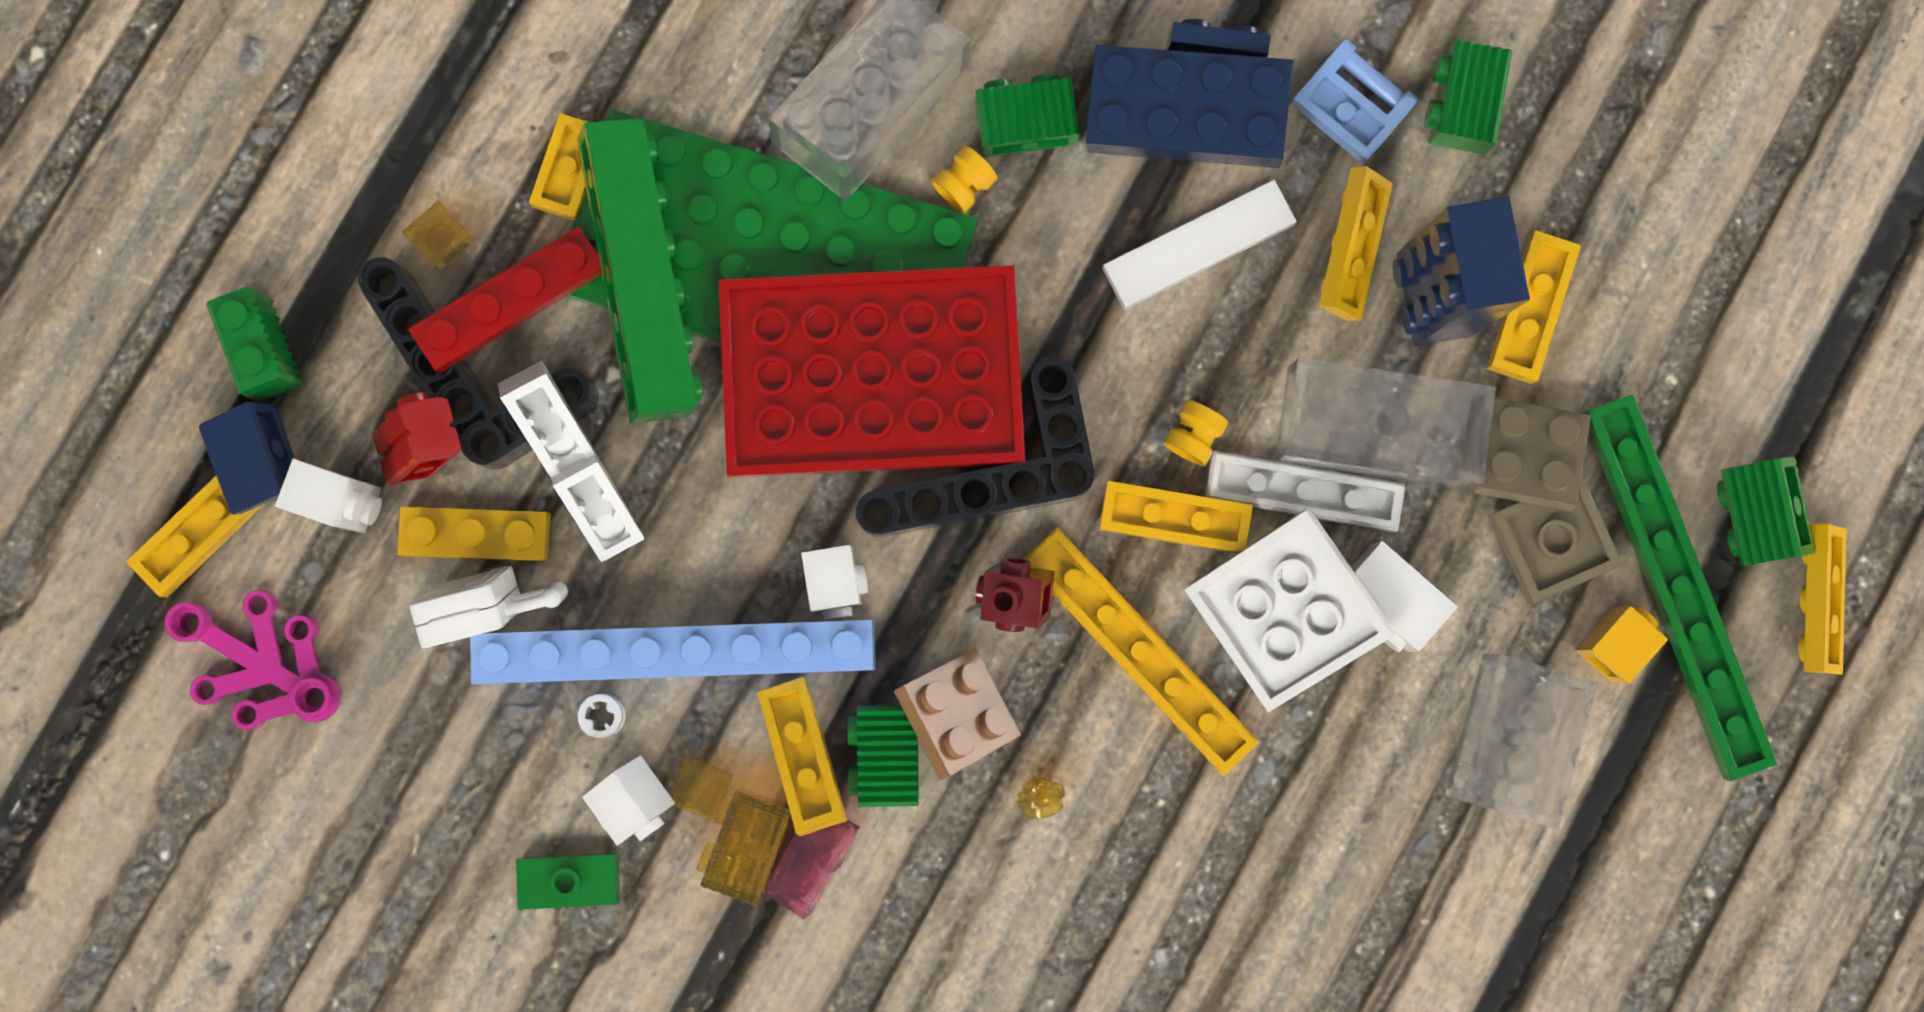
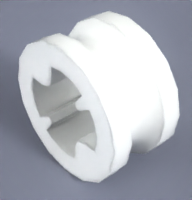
[578,694,626,738]

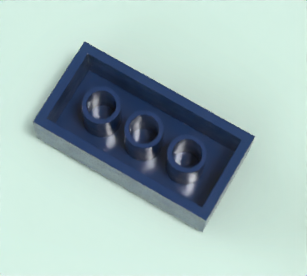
[1086,45,1294,168]
[1393,196,1530,347]

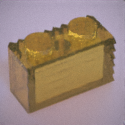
[697,787,791,906]

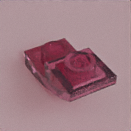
[763,819,860,920]

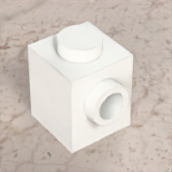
[801,545,869,620]
[582,755,675,846]

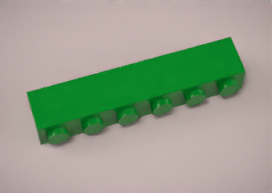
[577,118,702,425]

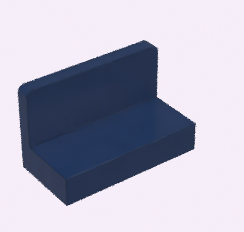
[199,402,295,515]

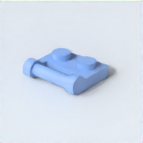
[1290,39,1420,165]

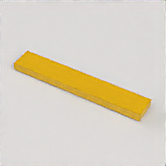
[1023,527,1260,776]

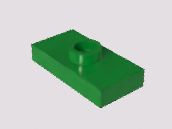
[516,852,620,910]

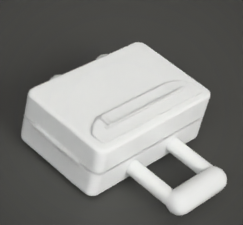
[409,566,568,648]

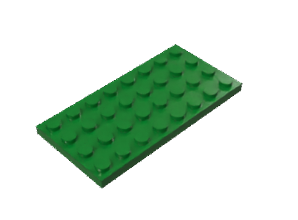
[566,109,978,343]

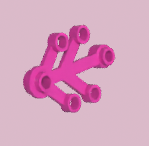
[164,590,341,730]

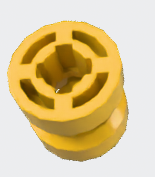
[930,145,998,214]
[1163,400,1229,466]

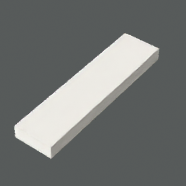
[1102,180,1297,310]
[1204,450,1405,533]

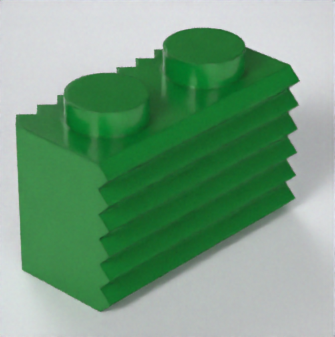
[1424,39,1512,155]
[975,73,1079,158]
[206,286,303,401]
[1717,456,1816,566]
[848,705,919,807]

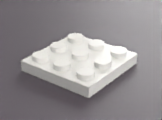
[1185,508,1395,712]

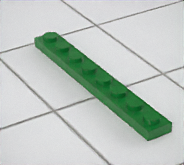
[1582,394,1778,781]

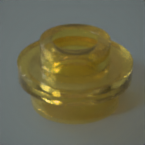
[1016,777,1065,819]

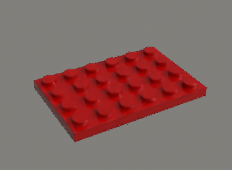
[719,265,1025,478]

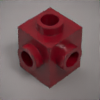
[975,558,1055,632]

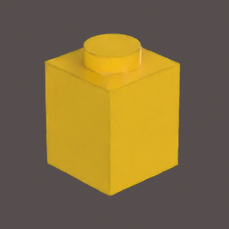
[1575,606,1668,684]

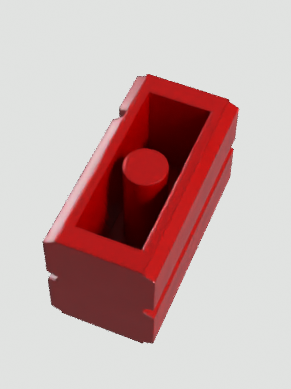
[372,392,462,486]

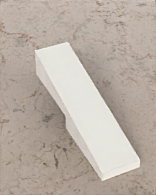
[498,361,644,562]

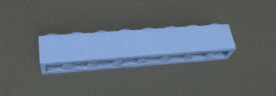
[470,620,876,684]

